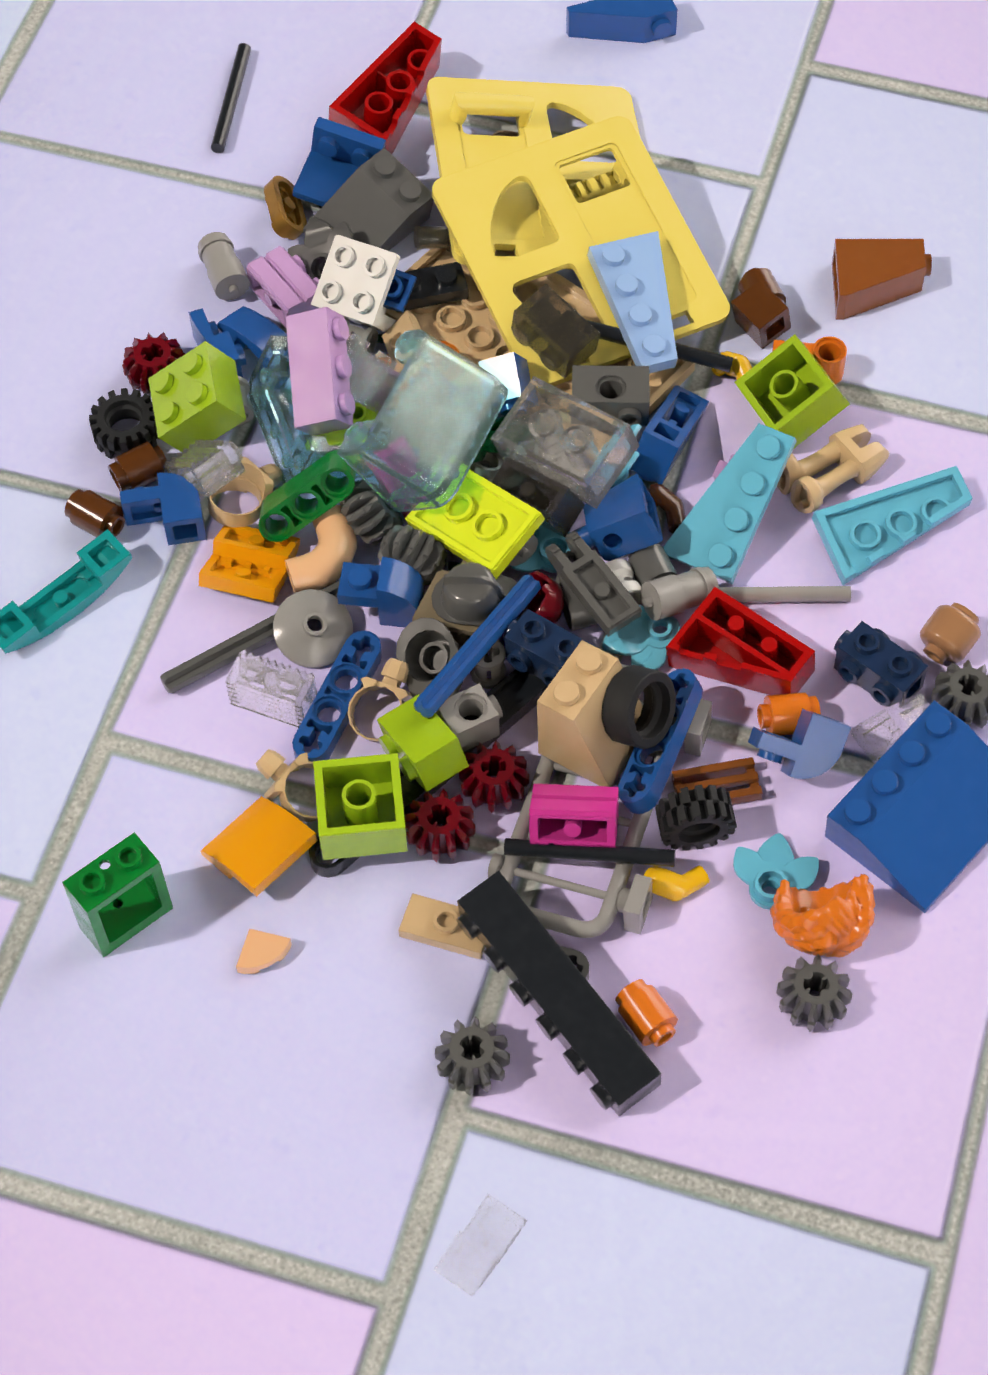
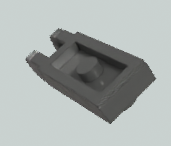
[545,531,642,637]

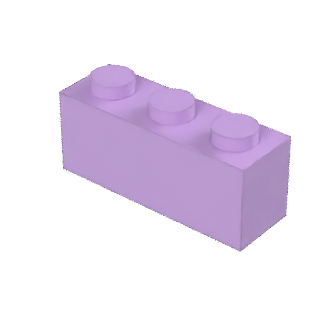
[285,307,355,436]

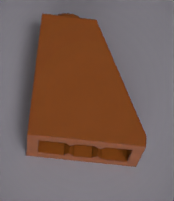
[832,239,932,320]

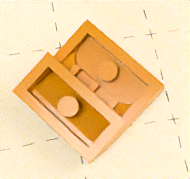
[198,525,300,603]
[201,796,318,897]

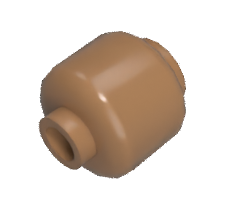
[920,603,981,664]

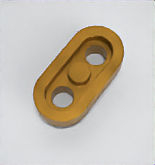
[264,175,307,240]

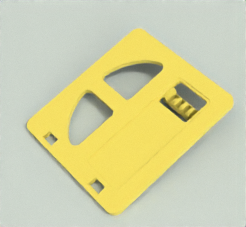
[426,77,640,270]
[432,116,730,390]

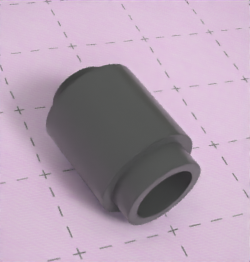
[628,544,677,587]

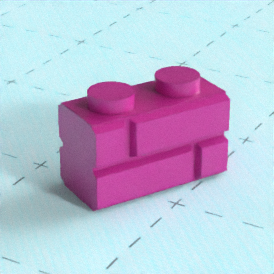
[529,784,619,848]

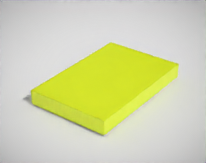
[405,460,545,579]

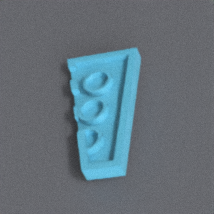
[663,423,797,584]
[812,466,973,585]

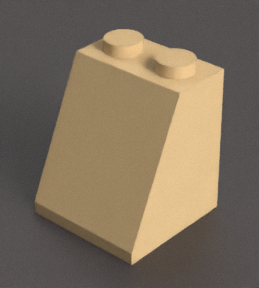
[537,640,643,787]

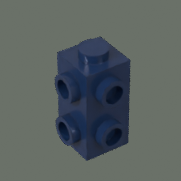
[503,609,596,687]
[833,621,928,713]

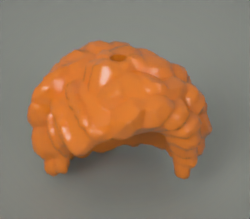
[770,874,876,958]

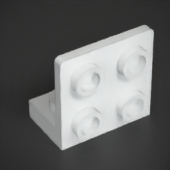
[311,235,400,332]

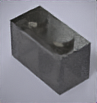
[511,284,600,379]
[492,457,585,537]

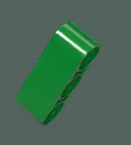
[258,450,356,542]

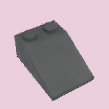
[303,148,434,251]

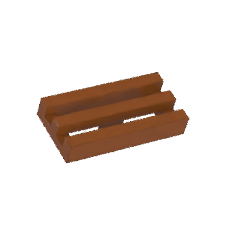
[671,757,763,805]

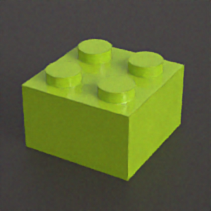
[734,334,850,449]
[148,341,246,456]
[313,753,408,860]

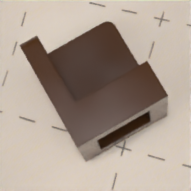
[731,281,791,349]

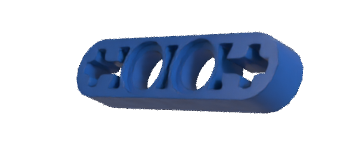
[292,630,382,769]
[618,668,703,814]

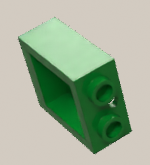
[62,832,173,958]

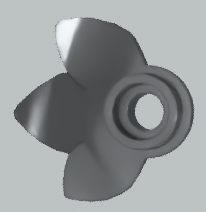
[288,216,353,279]

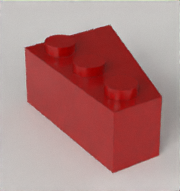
[666,587,815,695]

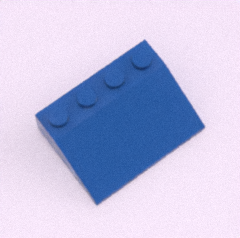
[825,700,988,913]

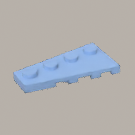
[587,231,678,374]

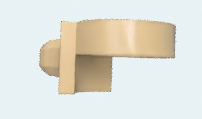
[208,456,282,527]
[348,658,413,742]
[256,749,318,822]

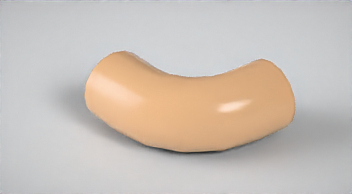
[285,505,357,593]

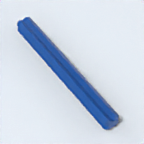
[414,574,541,718]

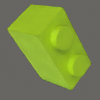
[377,694,469,792]

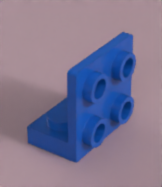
[293,117,386,207]

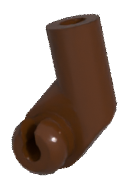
[647,484,686,534]

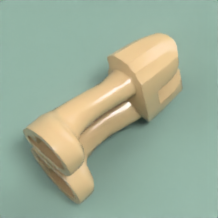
[777,424,890,514]

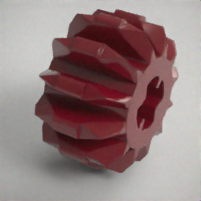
[122,332,185,395]
[459,740,530,813]
[405,788,476,863]

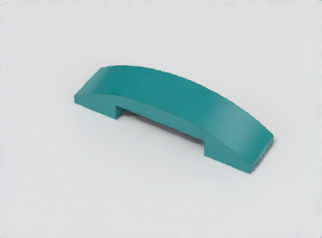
[0,529,133,654]

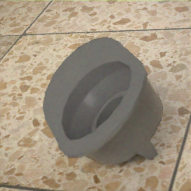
[431,562,529,627]
[396,618,463,697]

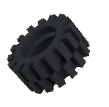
[89,388,160,459]
[655,785,737,850]

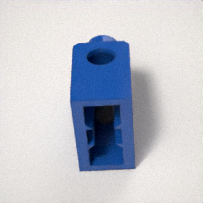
[568,473,663,561]

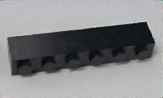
[456,871,662,1116]

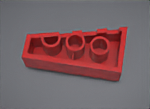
[329,22,442,154]

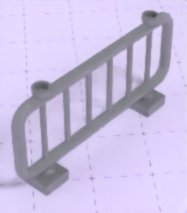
[488,664,712,938]

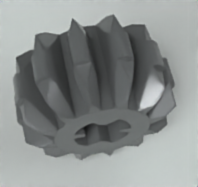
[339,476,403,546]
[377,525,448,585]
[931,659,988,729]
[776,954,853,1032]
[435,1016,510,1096]

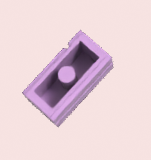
[246,246,320,328]

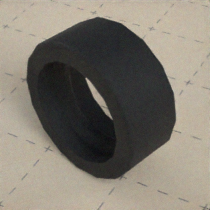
[602,665,676,749]

